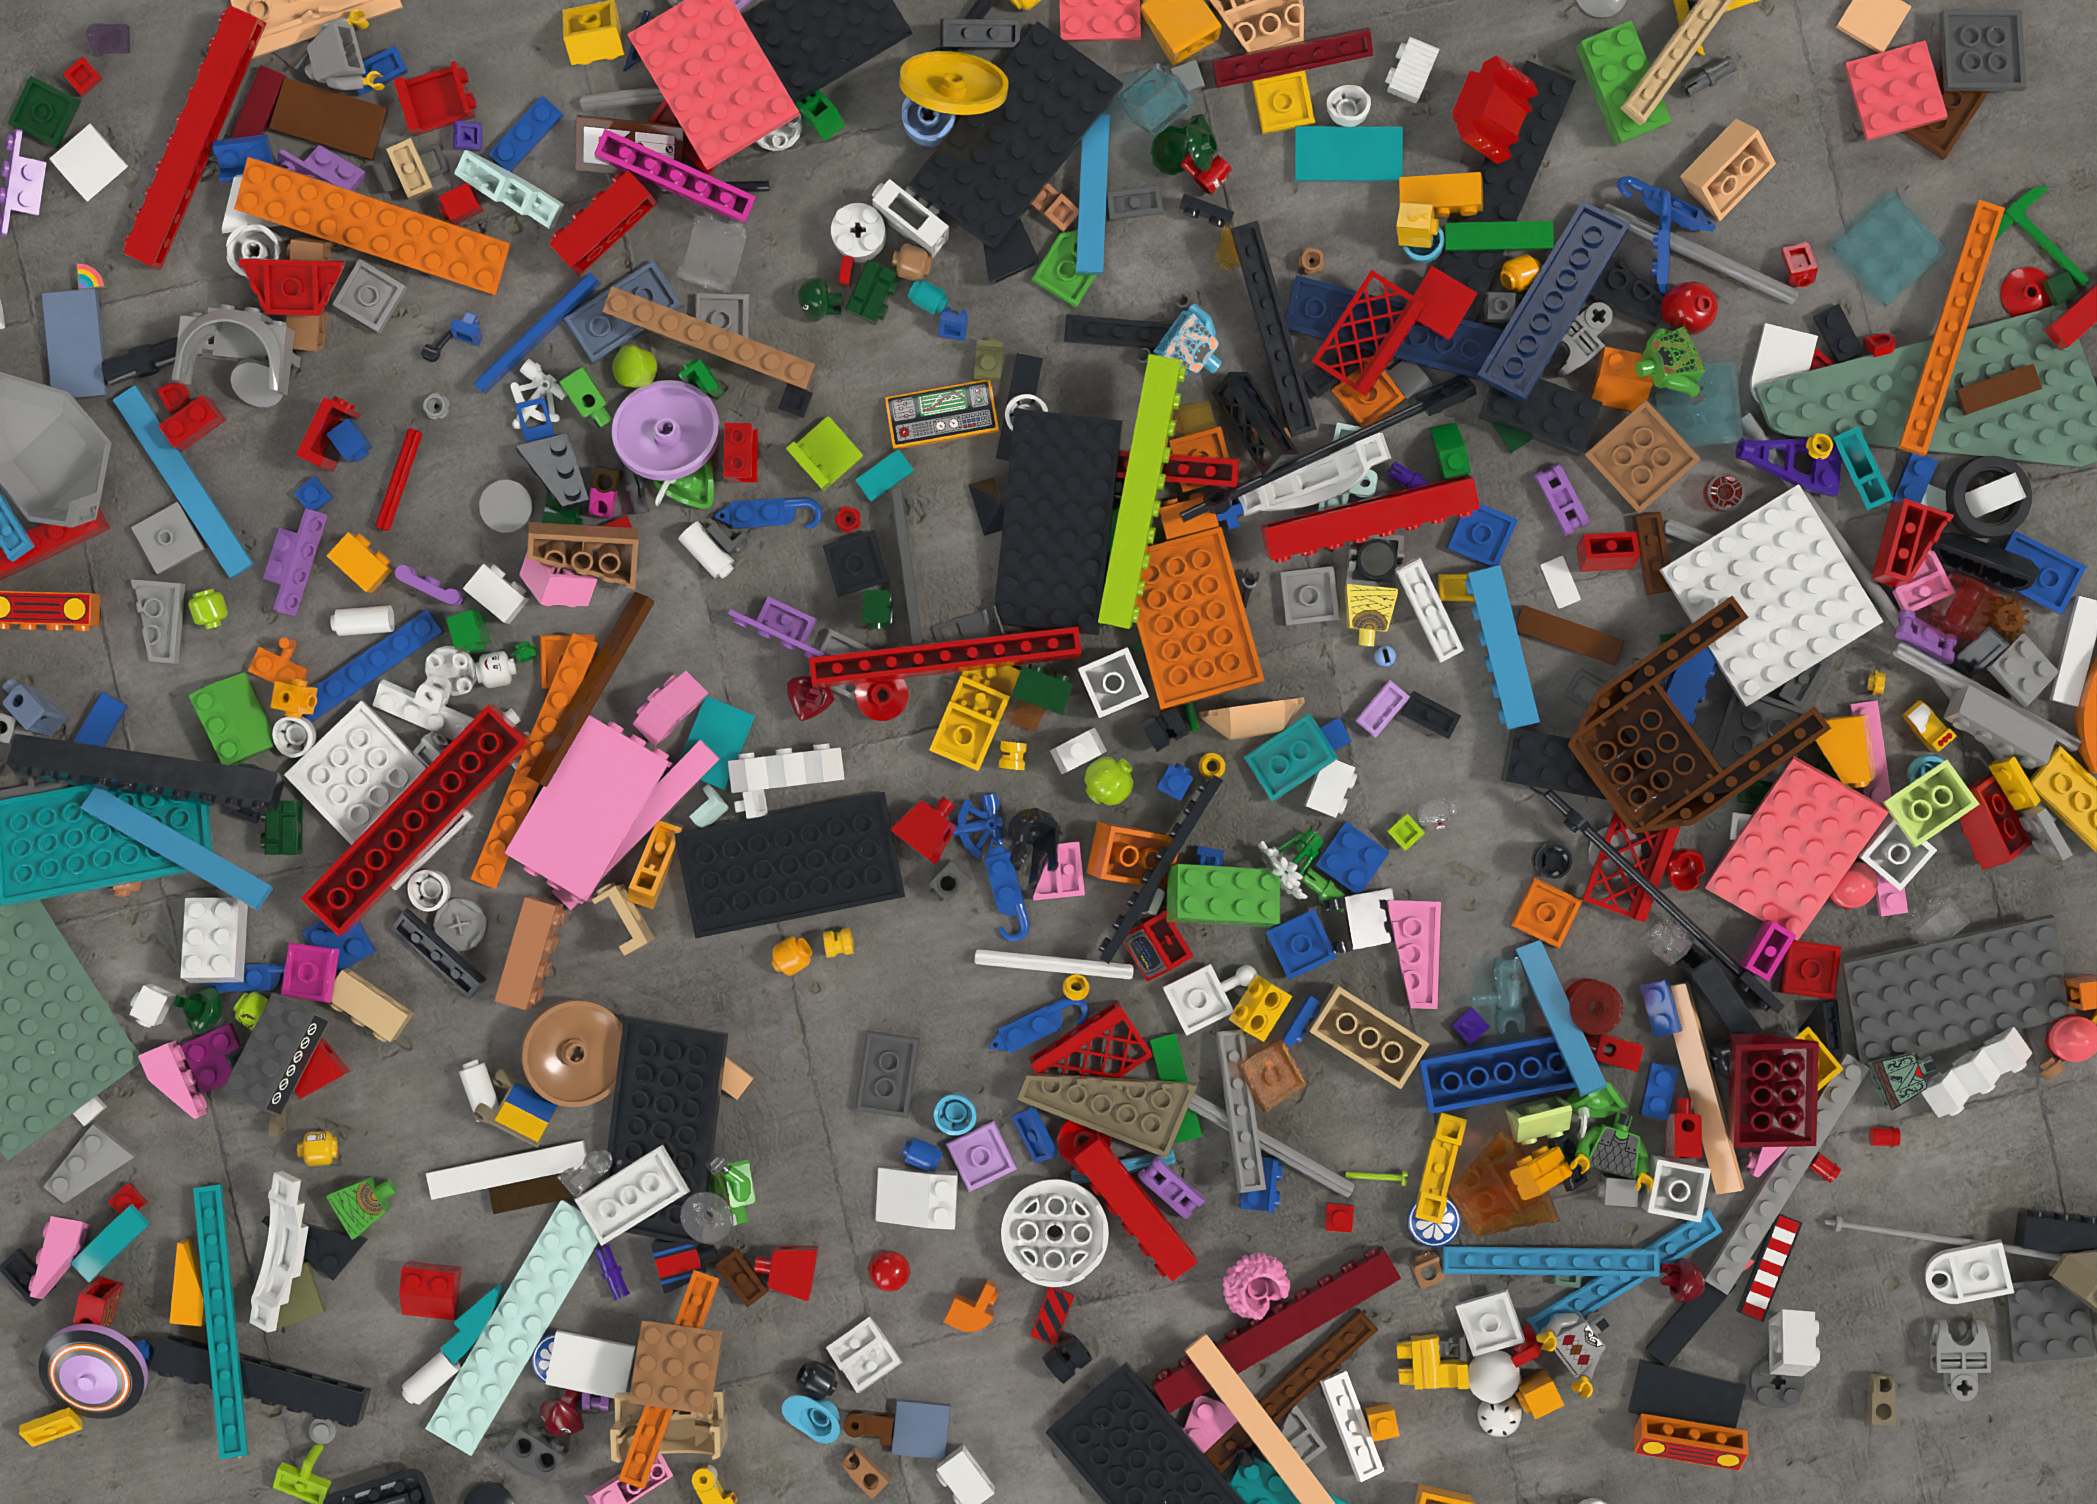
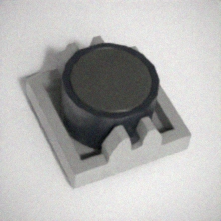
[1345,534,1404,590]

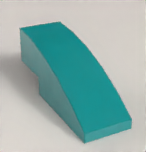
[1833,426,1894,510]
[71,1204,151,1282]
[440,1283,503,1364]

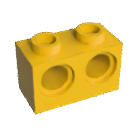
[1229,974,1293,1042]

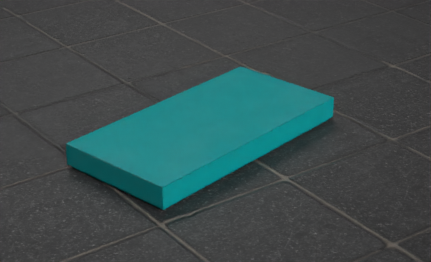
[1295,126,1403,182]

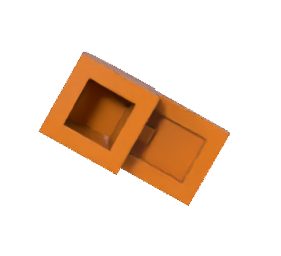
[944,1279,999,1332]

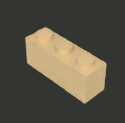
[328,968,414,1042]

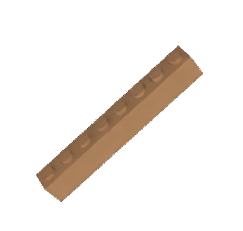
[602,286,816,390]

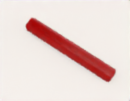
[375,428,422,531]

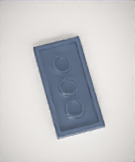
[564,260,683,364]
[42,288,108,399]

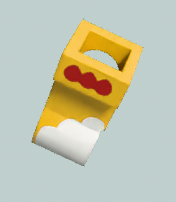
[1902,700,1957,752]
[692,1464,738,1504]

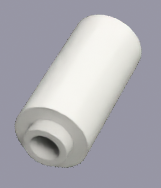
[678,521,734,579]
[331,605,395,636]
[459,1059,500,1122]
[402,1350,461,1405]

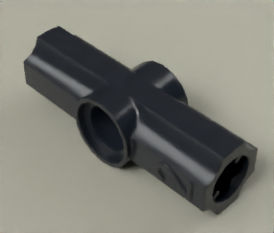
[101,336,178,386]

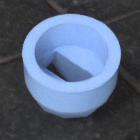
[1374,645,1396,667]

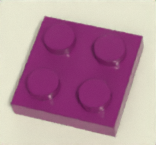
[180,1023,242,1094]

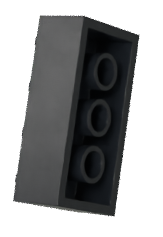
[1478,378,1603,457]
[1501,728,1607,800]

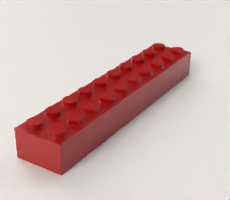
[300,705,533,936]

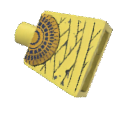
[1344,584,1398,647]

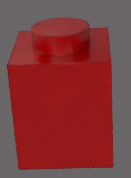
[438,183,484,225]

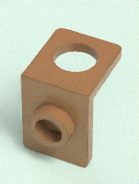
[1410,1250,1445,1289]

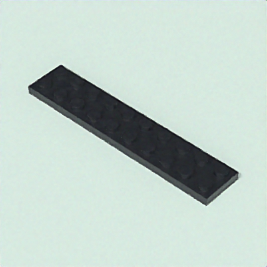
[1438,60,1576,322]

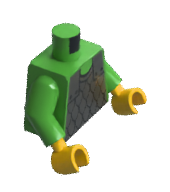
[1570,1111,1654,1192]

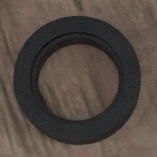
[1945,456,2032,538]

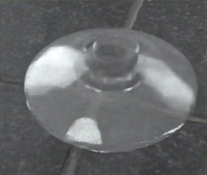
[681,1192,733,1244]

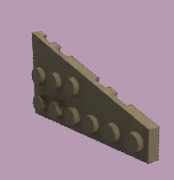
[1017,1073,1197,1158]

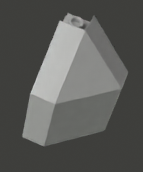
[0,372,111,527]

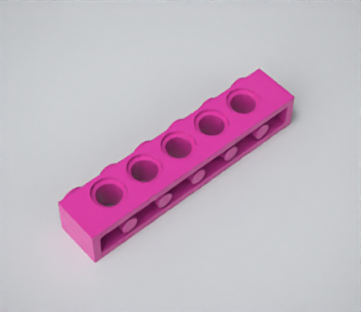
[594,129,756,225]

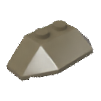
[2049,1250,2097,1313]

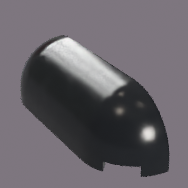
[1931,533,2039,594]

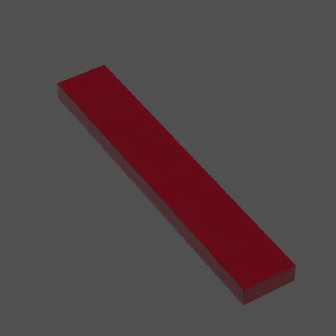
[1211,27,1374,88]

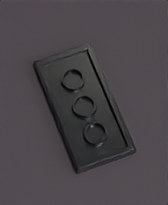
[1628,1359,1746,1429]

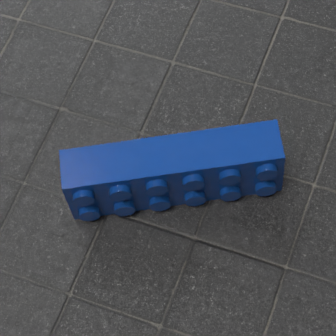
[1417,1032,1576,1114]

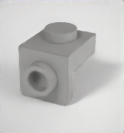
[412,730,449,768]

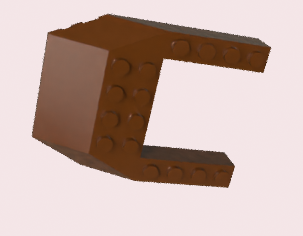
[1568,596,1831,834]

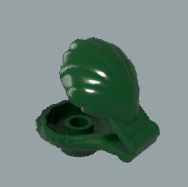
[1150,114,1218,175]

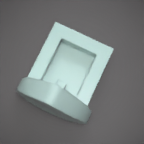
[689,783,730,828]

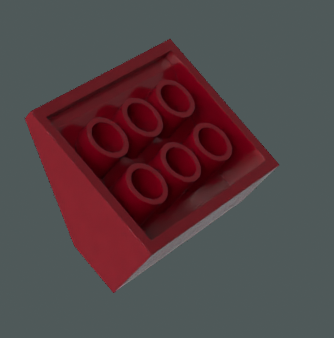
[1728,1033,1819,1148]

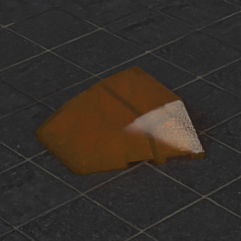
[1448,1130,1560,1237]

